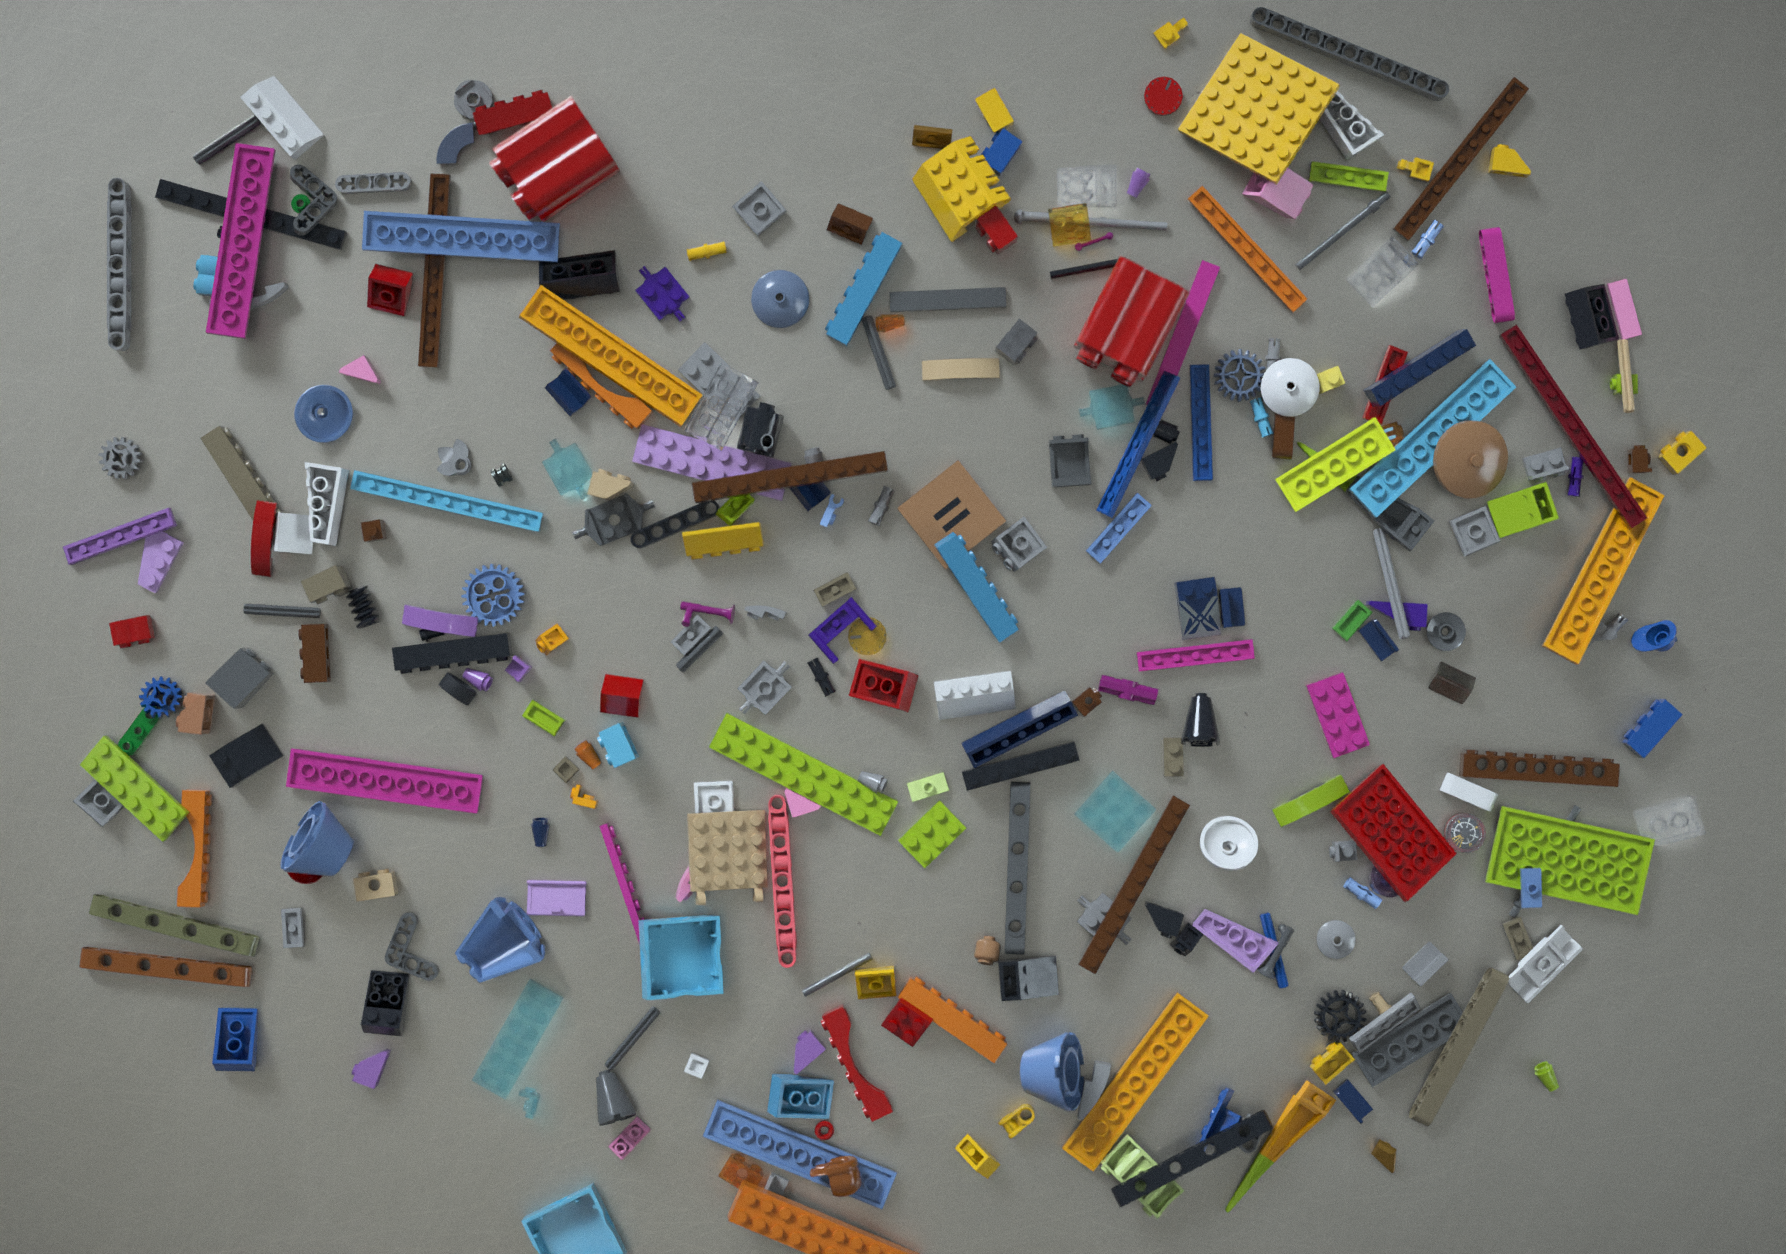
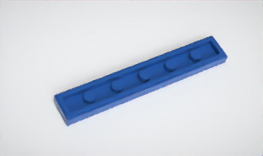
[1189,364,1213,481]

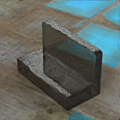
[1428,661,1476,704]

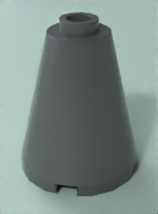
[596,1070,636,1126]

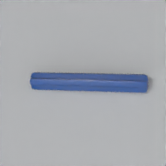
[1260,913,1289,988]

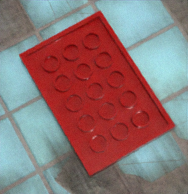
[1330,764,1457,902]

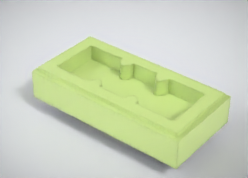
[907,772,949,802]

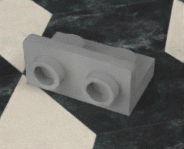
[1522,448,1569,483]

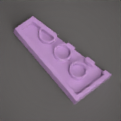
[1192,909,1278,973]

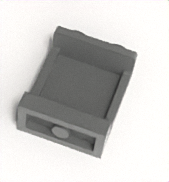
[1049,434,1091,488]

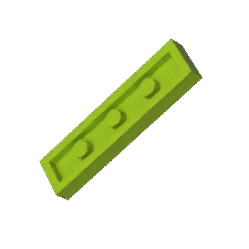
[1308,161,1389,192]

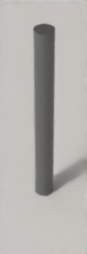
[802,953,873,997]

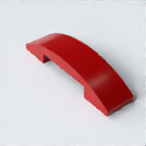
[251,500,277,577]

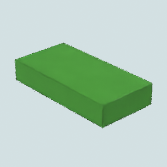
[1332,600,1373,641]

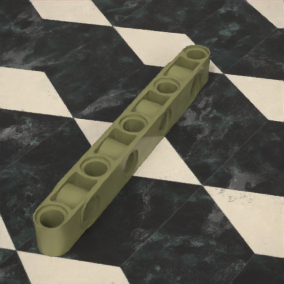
[89,894,260,957]

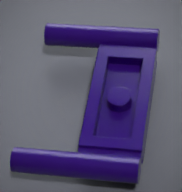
[808,597,877,664]

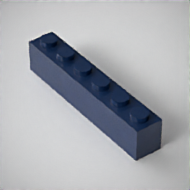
[1364,329,1477,407]
[961,690,1078,768]

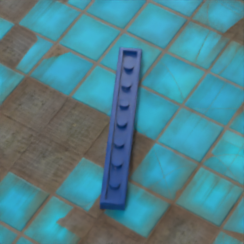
[1096,371,1180,518]

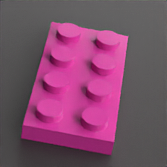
[1306,672,1370,758]

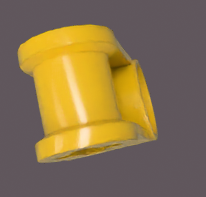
[998,1104,1035,1139]

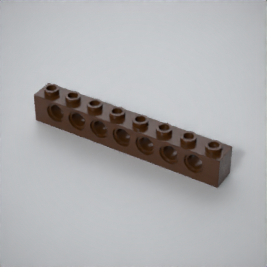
[1459,750,1620,787]

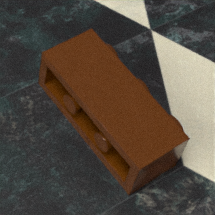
[298,624,331,683]

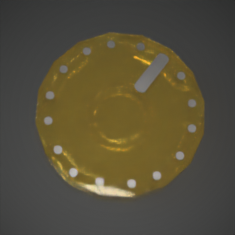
[848,617,887,655]

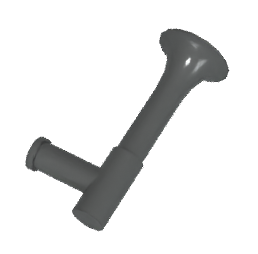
[1257,924,1295,979]

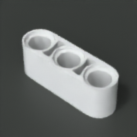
[1440,772,1499,812]

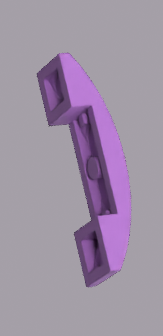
[402,605,478,637]

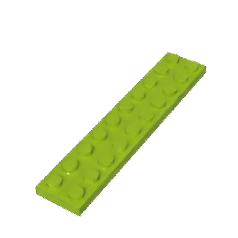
[709,713,898,836]

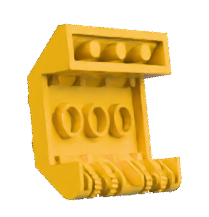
[912,136,1011,242]

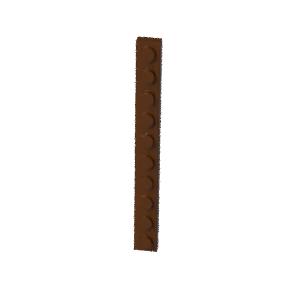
[1393,77,1529,241]
[418,173,451,368]
[1078,795,1190,975]

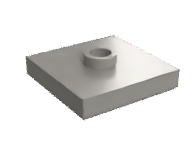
[732,181,787,236]
[1449,506,1501,557]

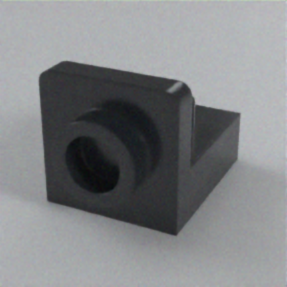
[1170,922,1203,956]

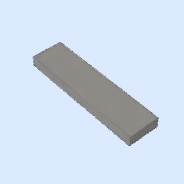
[1349,993,1421,1054]

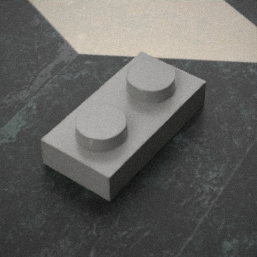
[671,614,711,656]
[281,908,304,948]

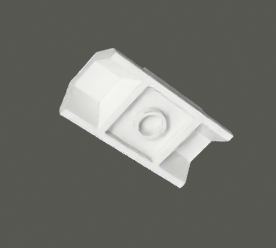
[1508,925,1583,1003]

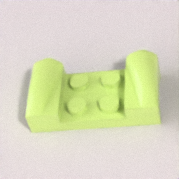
[1100,1134,1184,1219]

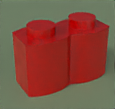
[109,615,155,649]

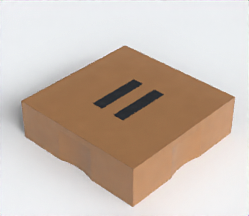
[897,460,1006,570]

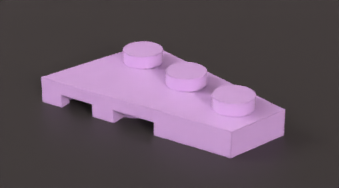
[138,532,184,593]

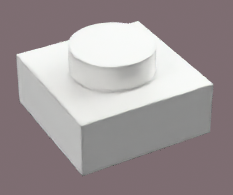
[684,1053,709,1079]

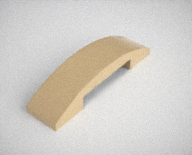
[922,358,1000,381]

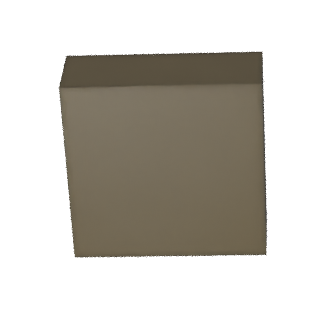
[552,756,580,783]

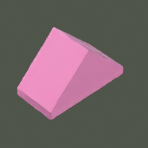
[339,355,381,384]
[784,788,821,818]

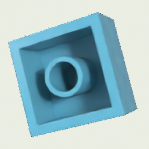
[597,722,639,768]

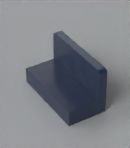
[545,368,591,417]
[789,463,831,511]
[1218,587,1245,628]
[1357,619,1399,662]
[1333,1079,1373,1124]

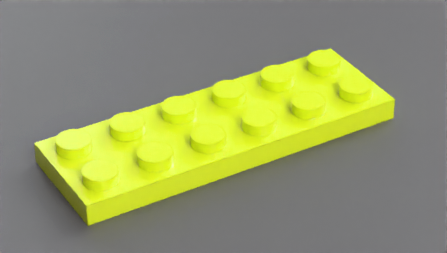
[1275,417,1396,512]

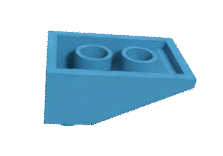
[767,1074,834,1119]

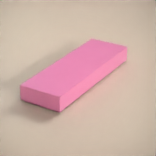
[1607,279,1642,340]

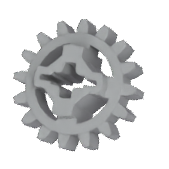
[99,437,142,479]

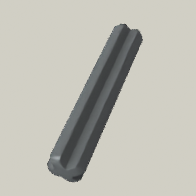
[676,626,723,672]

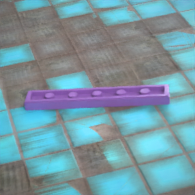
[63,508,177,565]

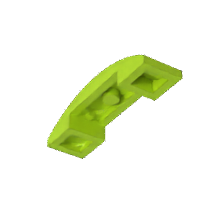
[1272,774,1350,827]

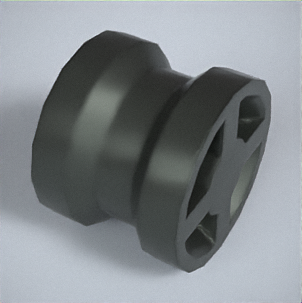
[490,463,513,487]

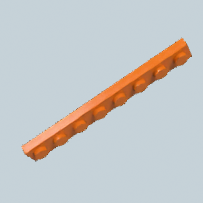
[1187,186,1307,313]

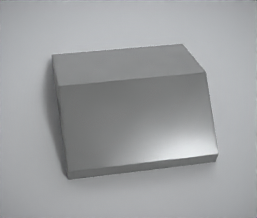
[73,780,124,827]

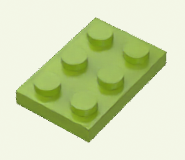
[898,800,966,868]

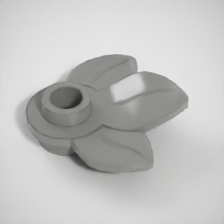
[437,439,472,476]

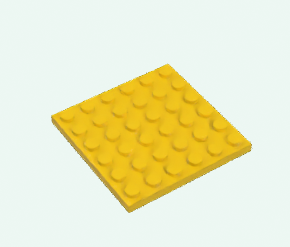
[1178,33,1340,185]

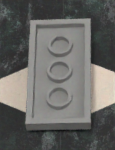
[678,342,760,424]

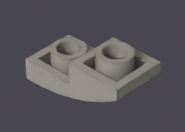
[744,606,787,621]

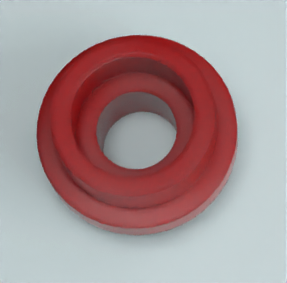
[815,1121,834,1140]

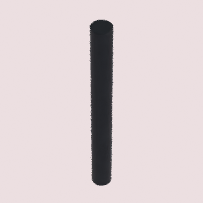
[1050,257,1126,279]

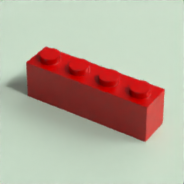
[472,90,552,136]

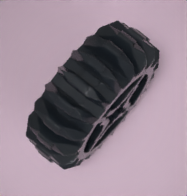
[1314,990,1367,1042]

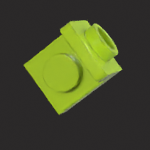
[1610,374,1638,395]

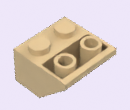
[587,469,635,501]

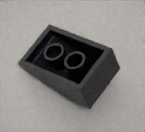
[209,723,284,788]

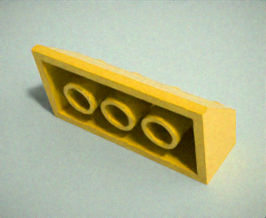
[682,522,764,560]

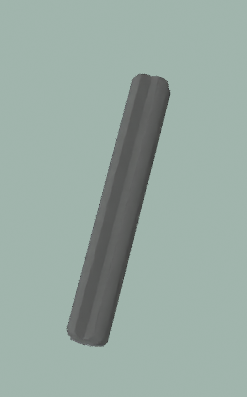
[193,115,261,164]
[862,316,896,390]
[243,604,321,618]
[605,1006,660,1070]

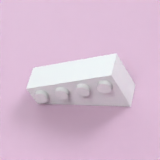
[1320,91,1384,160]
[305,462,349,546]

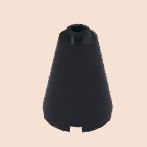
[1181,693,1220,747]

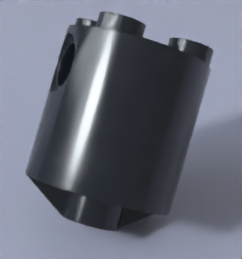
[737,402,784,458]

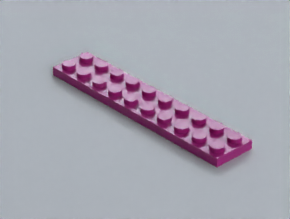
[206,143,276,339]
[286,748,484,814]

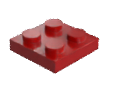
[881,997,933,1047]

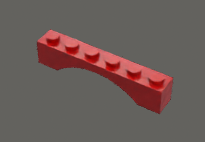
[820,1005,893,1122]

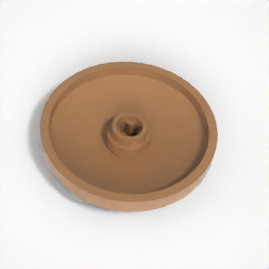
[1433,420,1508,498]

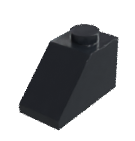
[1141,441,1178,482]
[1145,901,1184,939]

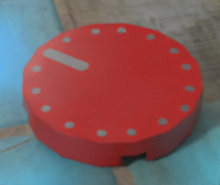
[1144,76,1183,116]

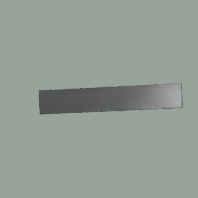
[890,287,1006,312]

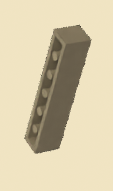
[200,426,283,532]

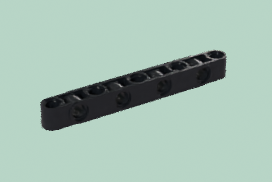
[1111,1109,1274,1207]

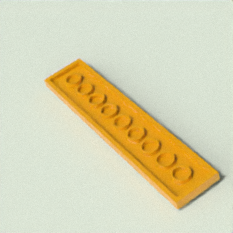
[519,285,702,427]
[1542,477,1665,665]
[1062,992,1209,1172]

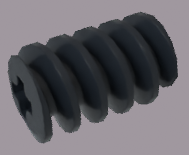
[346,585,379,629]

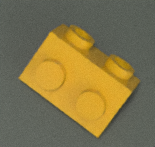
[1310,1042,1355,1085]

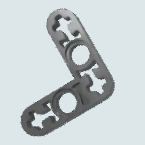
[290,164,337,235]
[385,912,439,981]

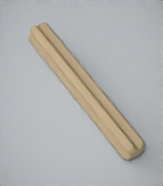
[1617,339,1635,413]

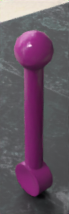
[1075,232,1114,251]

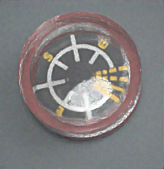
[1444,813,1486,853]

